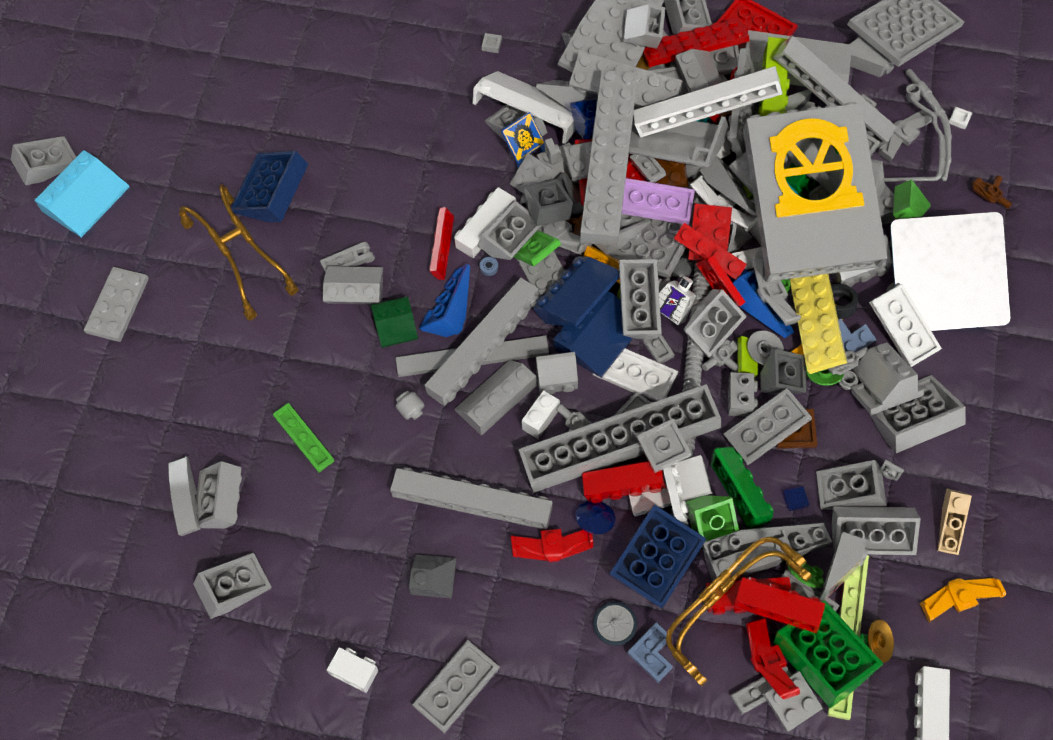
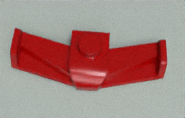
[511,526,593,562]
[746,617,800,700]

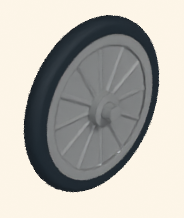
[593,602,637,646]

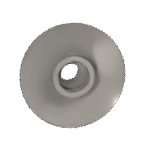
[747,331,784,365]

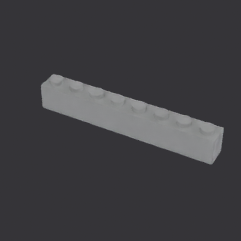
[773,36,896,148]
[424,278,540,406]
[390,468,552,530]

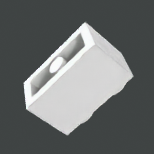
[522,390,560,439]
[327,647,379,693]

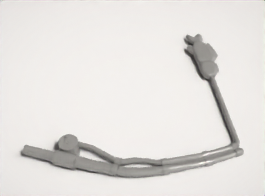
[884,69,952,182]

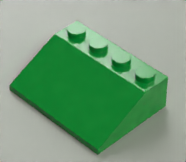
[773,600,883,708]

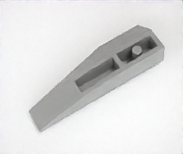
[702,523,832,581]

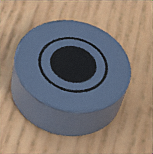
[480,257,498,276]

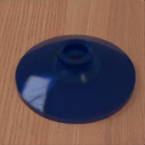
[576,501,616,534]

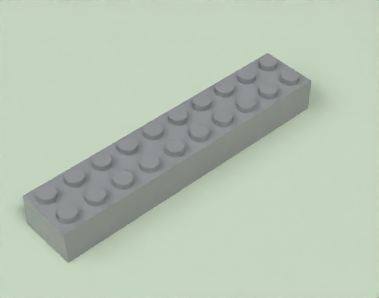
[580,69,638,246]
[519,384,721,493]

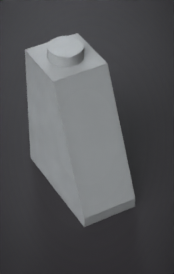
[850,36,894,77]

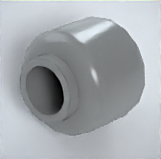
[396,391,424,420]

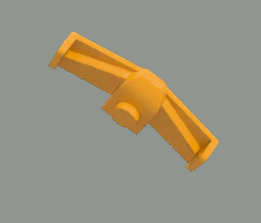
[920,578,1006,622]

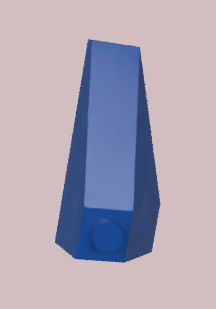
[419,264,470,337]
[733,270,794,338]

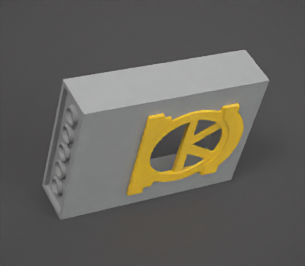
[744,102,887,282]

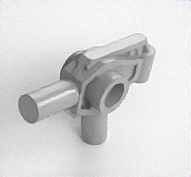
[702,340,738,373]
[828,347,868,375]
[556,404,592,432]

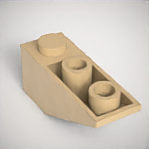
[937,489,972,555]

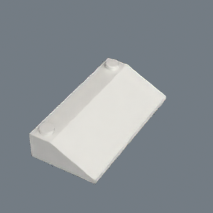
[473,71,589,144]

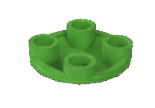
[788,563,824,589]

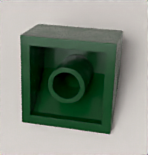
[371,297,418,348]

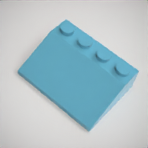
[35,150,129,238]

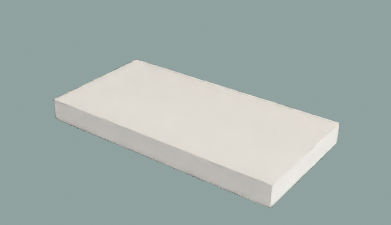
[869,284,942,367]
[593,349,678,402]
[629,455,712,516]

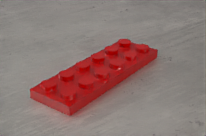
[642,18,750,68]

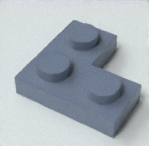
[838,318,876,353]
[627,623,673,683]

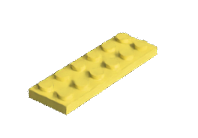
[790,274,847,374]

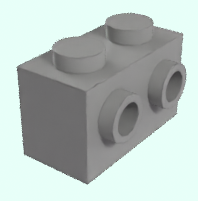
[728,372,758,417]

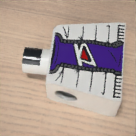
[659,276,696,325]

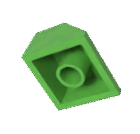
[686,495,739,547]

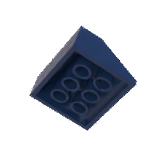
[231,151,308,222]
[533,256,620,327]
[553,291,633,378]
[608,505,706,609]

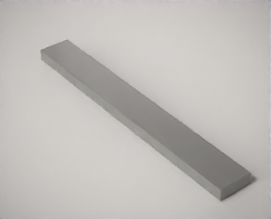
[396,336,549,377]

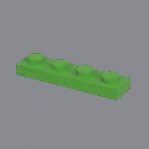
[273,403,335,473]

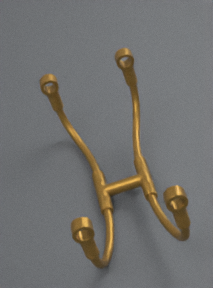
[179,184,299,321]
[666,537,812,686]

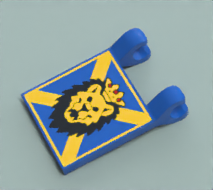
[500,112,545,168]

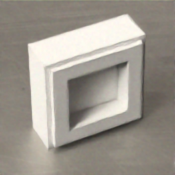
[949,107,972,129]

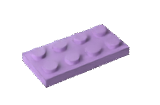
[622,178,695,225]

